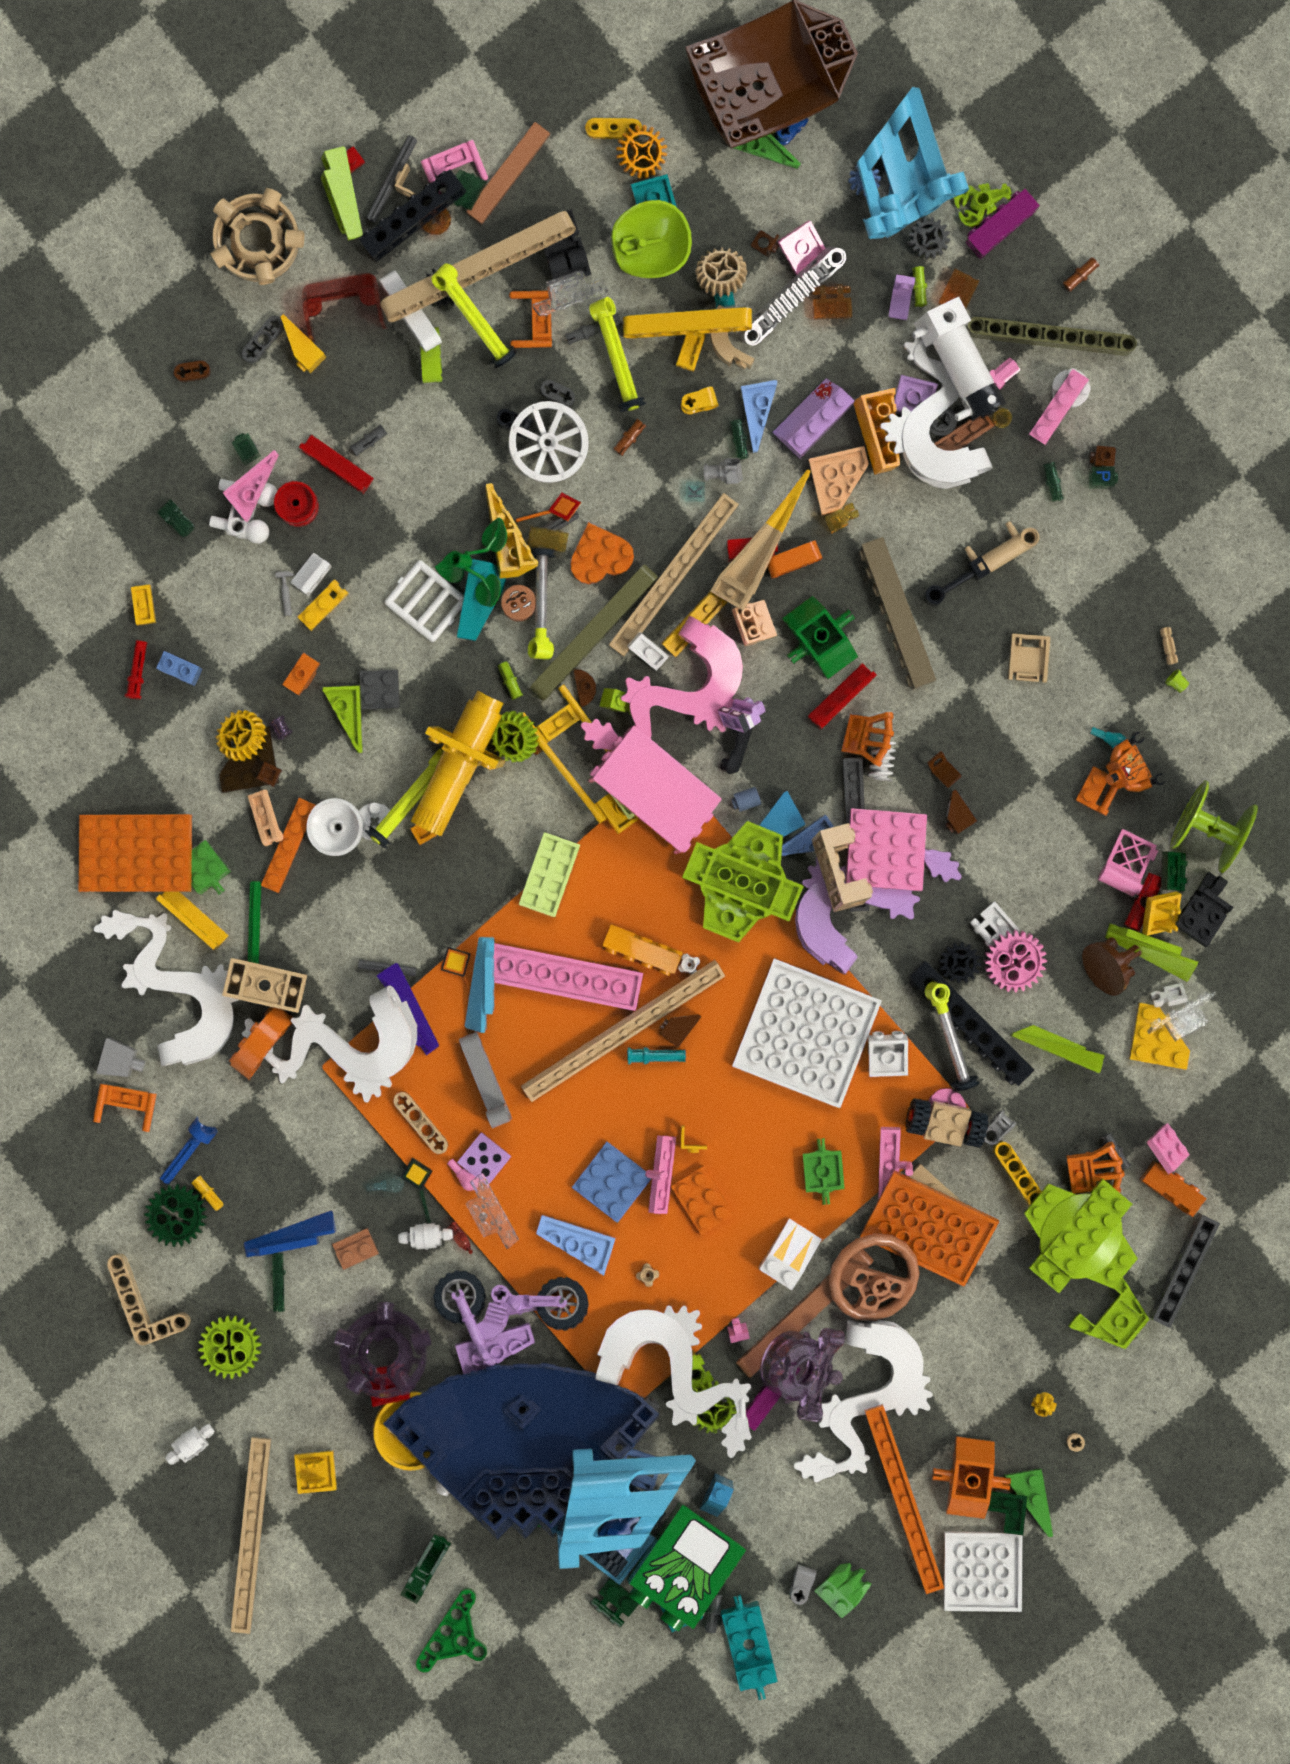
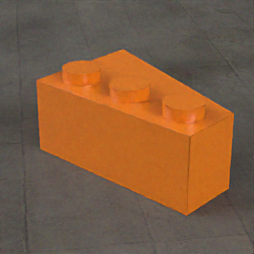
[1139,1161,1207,1217]

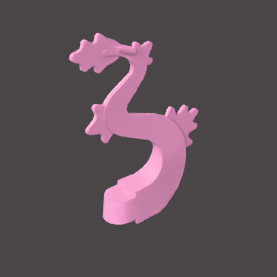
[581,616,743,750]

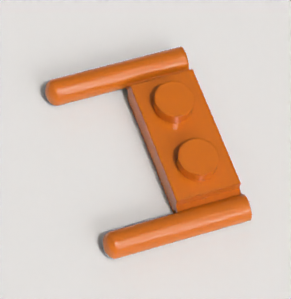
[509,290,552,348]

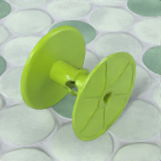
[1170,780,1258,873]

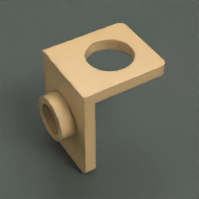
[395,164,415,198]

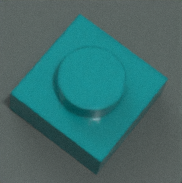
[714,292,735,309]

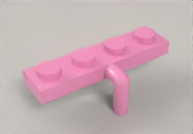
[878,1127,913,1200]
[645,1135,676,1214]

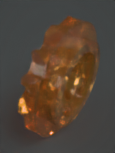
[423,209,451,235]

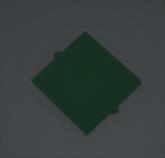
[454,169,487,211]

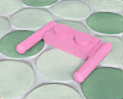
[420,140,488,194]

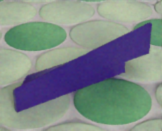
[376,963,439,1055]

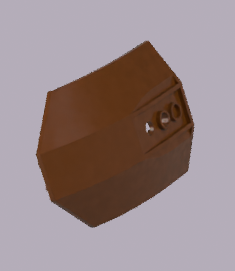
[685,0,858,149]

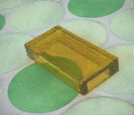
[527,526,569,552]

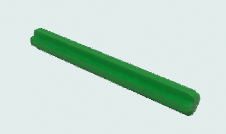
[248,881,262,964]

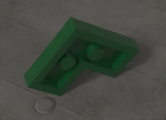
[987,1491,1028,1536]

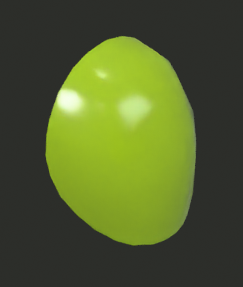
[611,200,692,278]

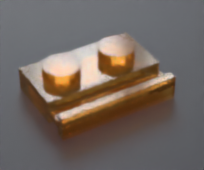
[938,269,980,309]

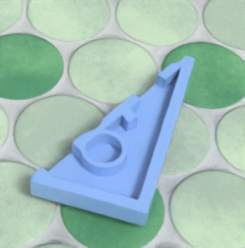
[741,380,777,453]

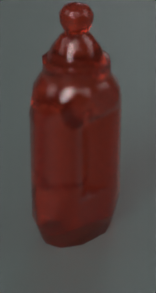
[446,1221,473,1254]

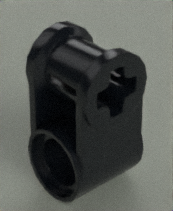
[497,408,534,439]

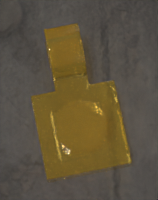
[825,503,859,534]

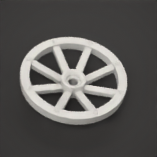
[508,401,589,483]

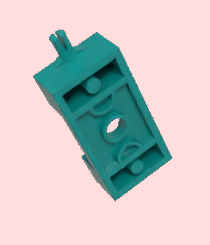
[721,1595,778,1700]

